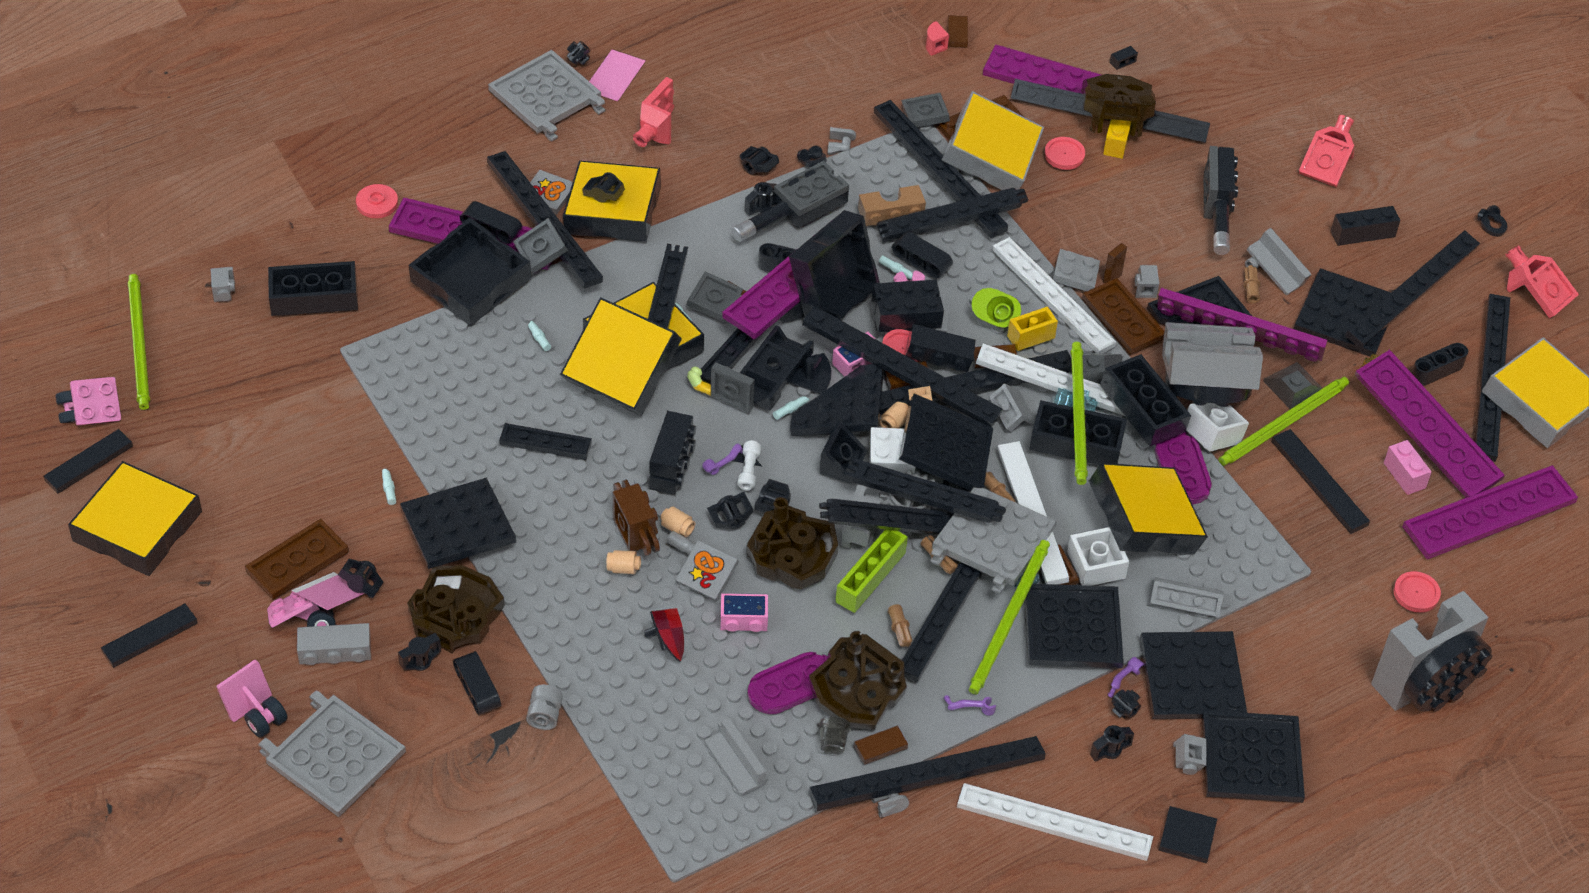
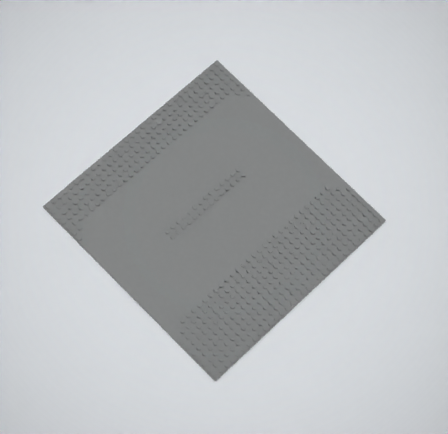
[340,125,1311,883]

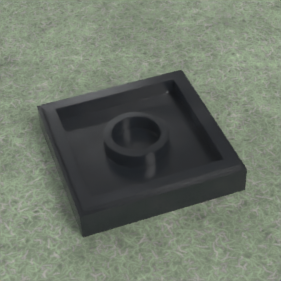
[1159,806,1217,863]

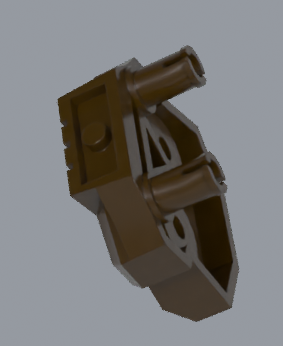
[1081,74,1156,137]
[747,497,838,589]
[407,565,505,654]
[808,631,907,730]

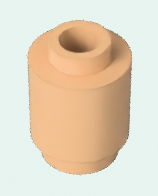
[880,402,909,429]
[660,506,696,537]
[606,550,641,574]

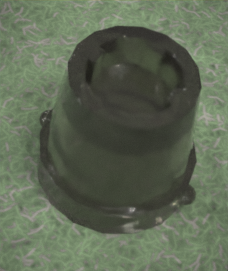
[816,716,852,755]

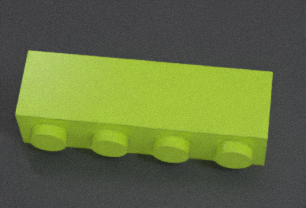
[836,530,908,613]

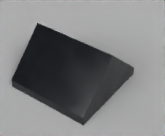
[820,421,868,483]

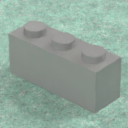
[297,623,371,665]

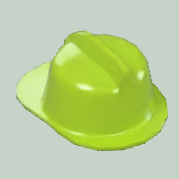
[971,288,1022,328]

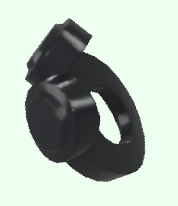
[797,145,827,168]
[1477,205,1507,237]

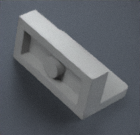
[989,383,1035,431]

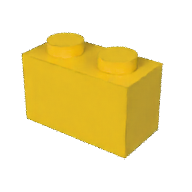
[1103,119,1132,159]
[1007,306,1058,351]

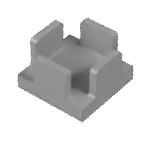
[841,485,883,549]

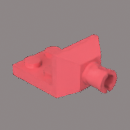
[633,77,674,147]
[1299,115,1354,188]
[1505,245,1579,318]

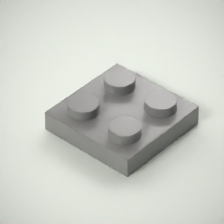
[1053,249,1100,291]

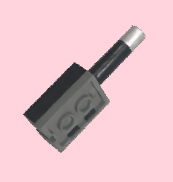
[1203,146,1238,255]
[732,161,849,242]

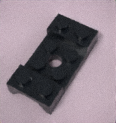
[740,325,814,410]

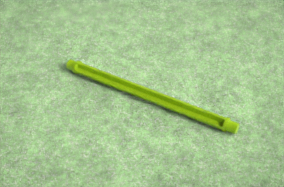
[127,274,150,410]
[1070,342,1088,485]
[1218,377,1349,466]
[968,540,1050,695]

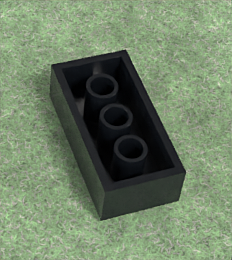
[268,261,358,316]
[1100,354,1191,447]
[1029,400,1127,465]

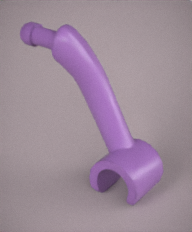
[702,443,743,475]
[1108,657,1145,698]
[944,695,996,716]

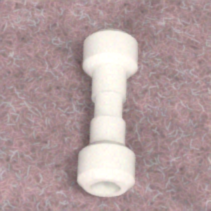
[737,440,761,491]

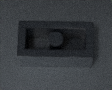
[1110,46,1138,70]

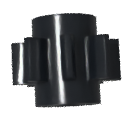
[567,41,591,65]
[1111,689,1141,718]

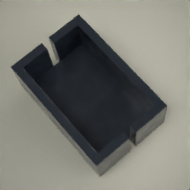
[871,279,944,333]
[649,410,696,495]

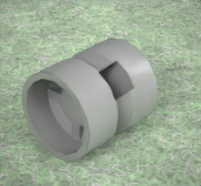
[526,684,563,730]

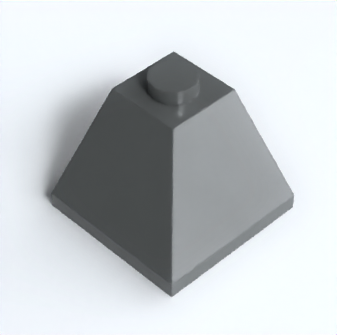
[1083,353,1122,384]
[1263,362,1322,409]

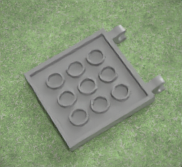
[488,50,605,141]
[930,488,1056,594]
[258,690,406,817]

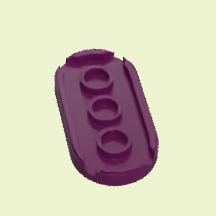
[1154,433,1212,505]
[747,652,828,714]

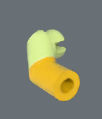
[687,366,711,396]

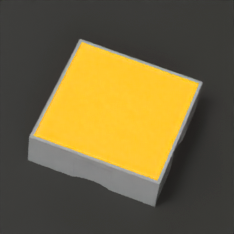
[942,91,1044,190]
[1482,337,1589,449]

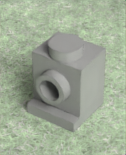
[1134,265,1159,298]
[211,267,235,302]
[1174,734,1206,775]

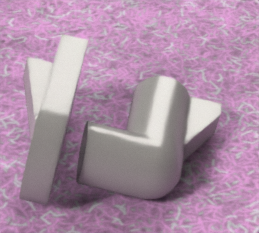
[828,127,856,155]
[871,793,909,818]

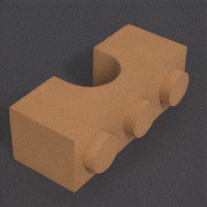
[858,185,926,226]

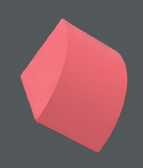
[926,21,949,56]

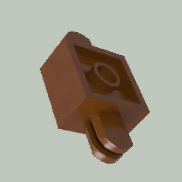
[613,479,660,556]

